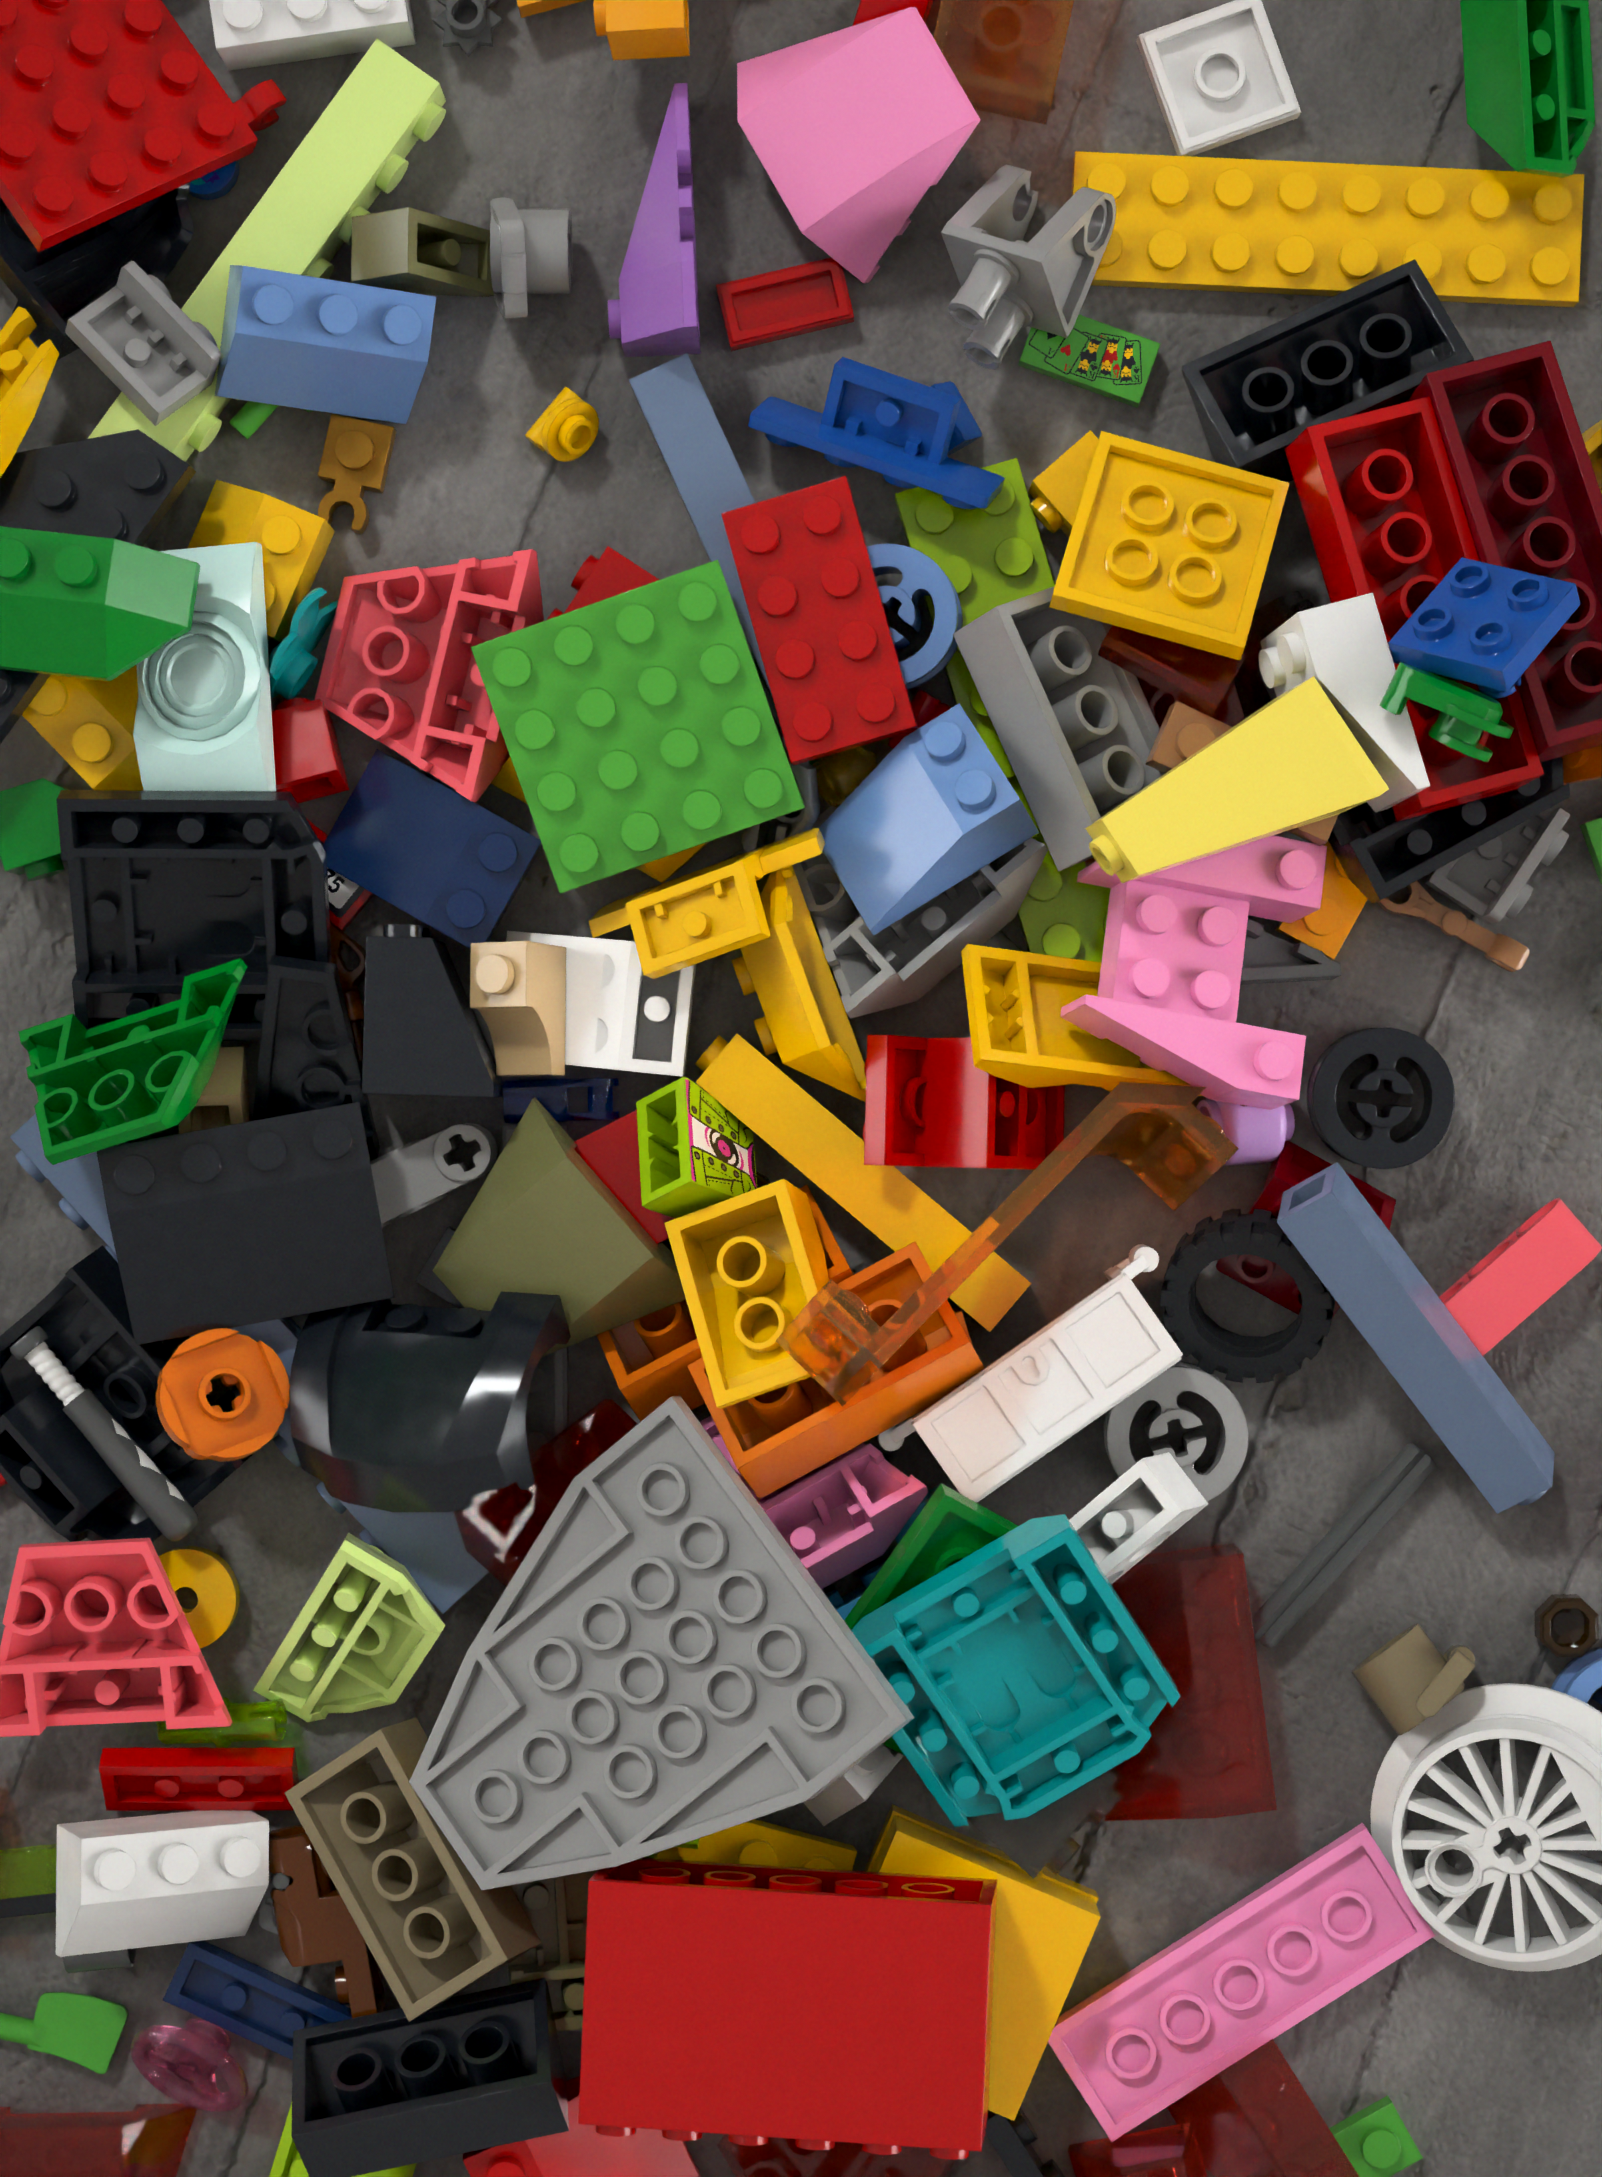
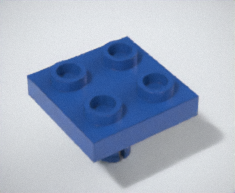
[1388,557,1580,699]

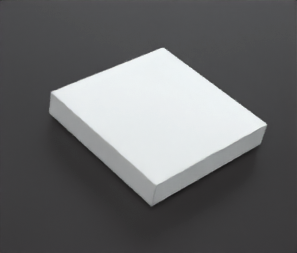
[1136,0,1301,156]

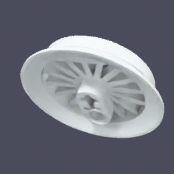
[1370,1683,1602,1972]

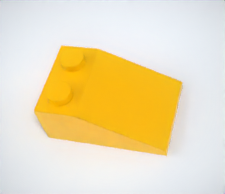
[664,1179,842,1409]

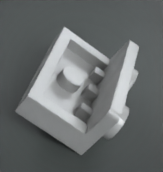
[65,261,221,426]
[1424,807,1571,925]

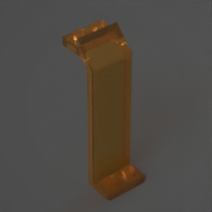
[776,1082,1239,1406]

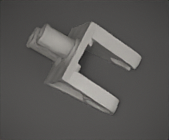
[941,164,1116,369]

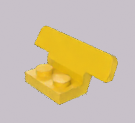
[588,828,826,979]

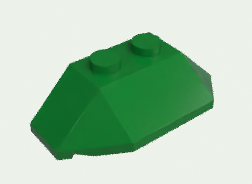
[1460,0,1595,178]
[0,526,200,681]

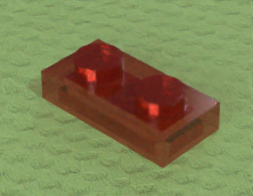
[1098,625,1247,717]

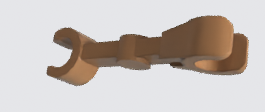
[1377,881,1530,972]

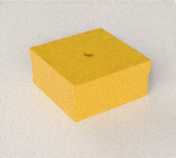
[864,1804,1101,2121]

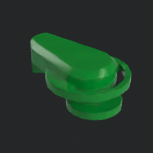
[1379,662,1514,762]

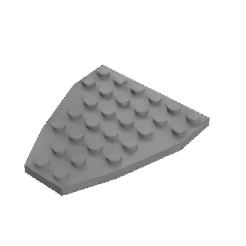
[409,1396,915,1890]

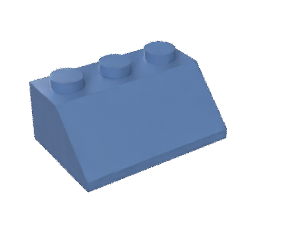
[215,265,436,424]

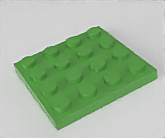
[471,559,805,894]

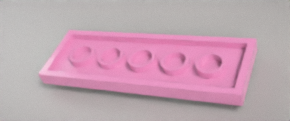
[1048,1823,1435,2142]

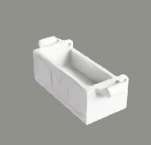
[877,1244,1183,1503]

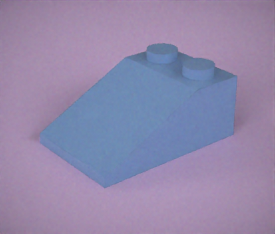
[819,703,1039,936]

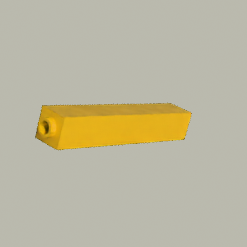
[695,1033,1031,1332]

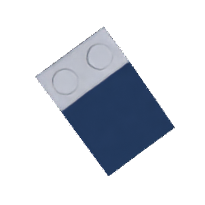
[322,749,543,949]

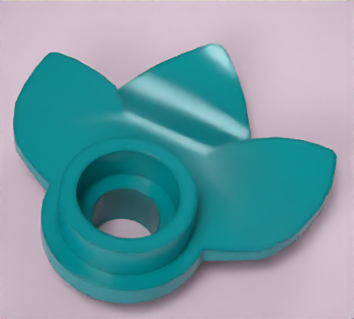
[268,587,338,700]

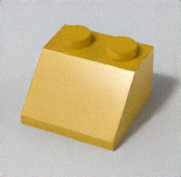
[188,480,335,644]

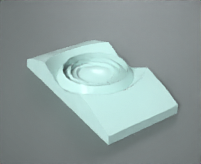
[133,542,276,792]

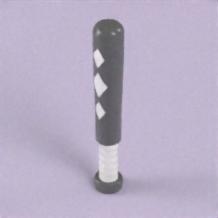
[10,1326,199,1541]

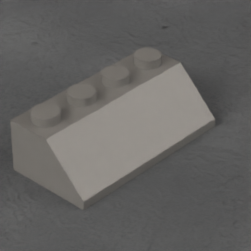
[953,586,1165,872]

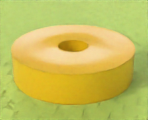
[159,1546,240,1648]

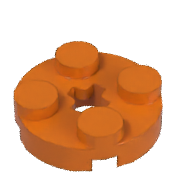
[156,1328,290,1462]

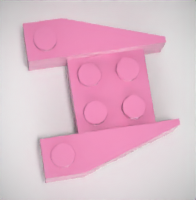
[1060,835,1327,1110]

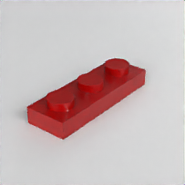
[99,1747,299,1811]

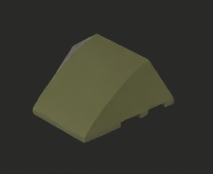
[433,1097,686,1357]

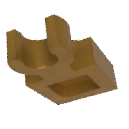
[318,413,396,534]

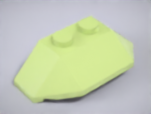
[253,1533,445,1722]

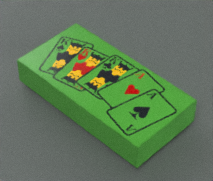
[1018,315,1161,408]

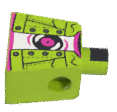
[636,1076,770,1218]

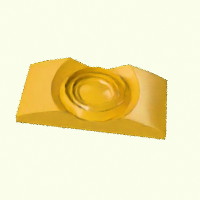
[961,944,1202,1100]

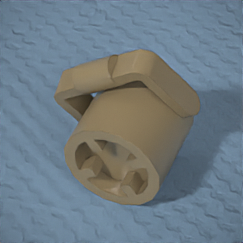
[1351,1623,1475,1735]

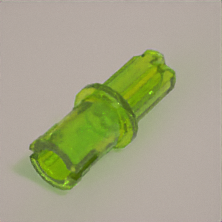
[156,1697,287,1748]

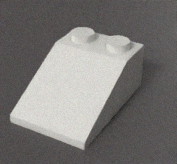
[1259,593,1430,812]

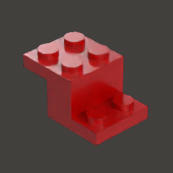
[863,1035,1065,1171]

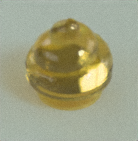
[813,747,877,808]

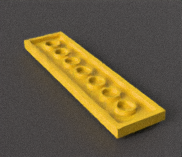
[1071,151,1585,307]

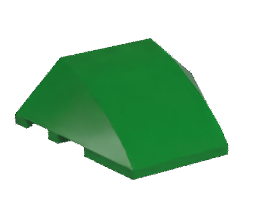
[18,958,248,1165]

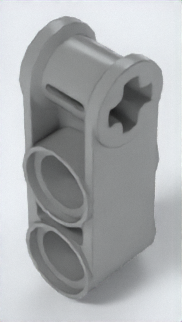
[370,1122,498,1228]

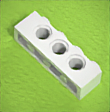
[1069,1452,1208,1585]

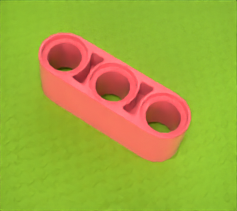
[1439,1198,1602,1356]

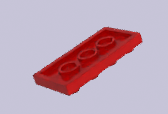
[721,476,918,765]

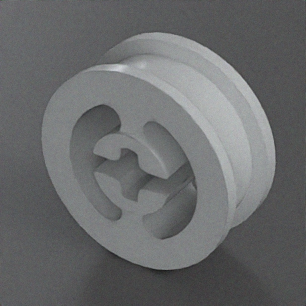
[1103,1361,1248,1501]

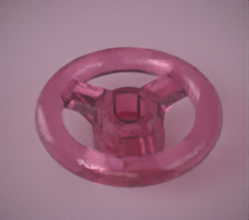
[131,2018,249,2112]

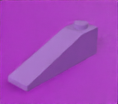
[608,83,701,357]

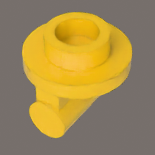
[525,386,599,462]

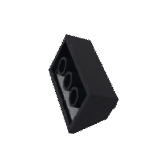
[1182,259,1474,482]
[291,1978,569,2177]

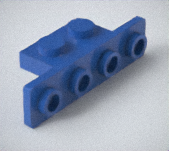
[748,357,1005,509]

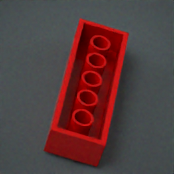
[1285,396,1544,822]

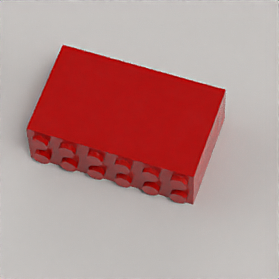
[578,1858,997,2160]

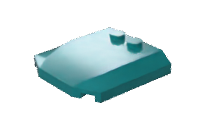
[851,1514,1181,1827]

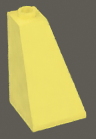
[1085,676,1389,883]

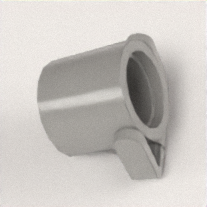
[490,197,573,319]

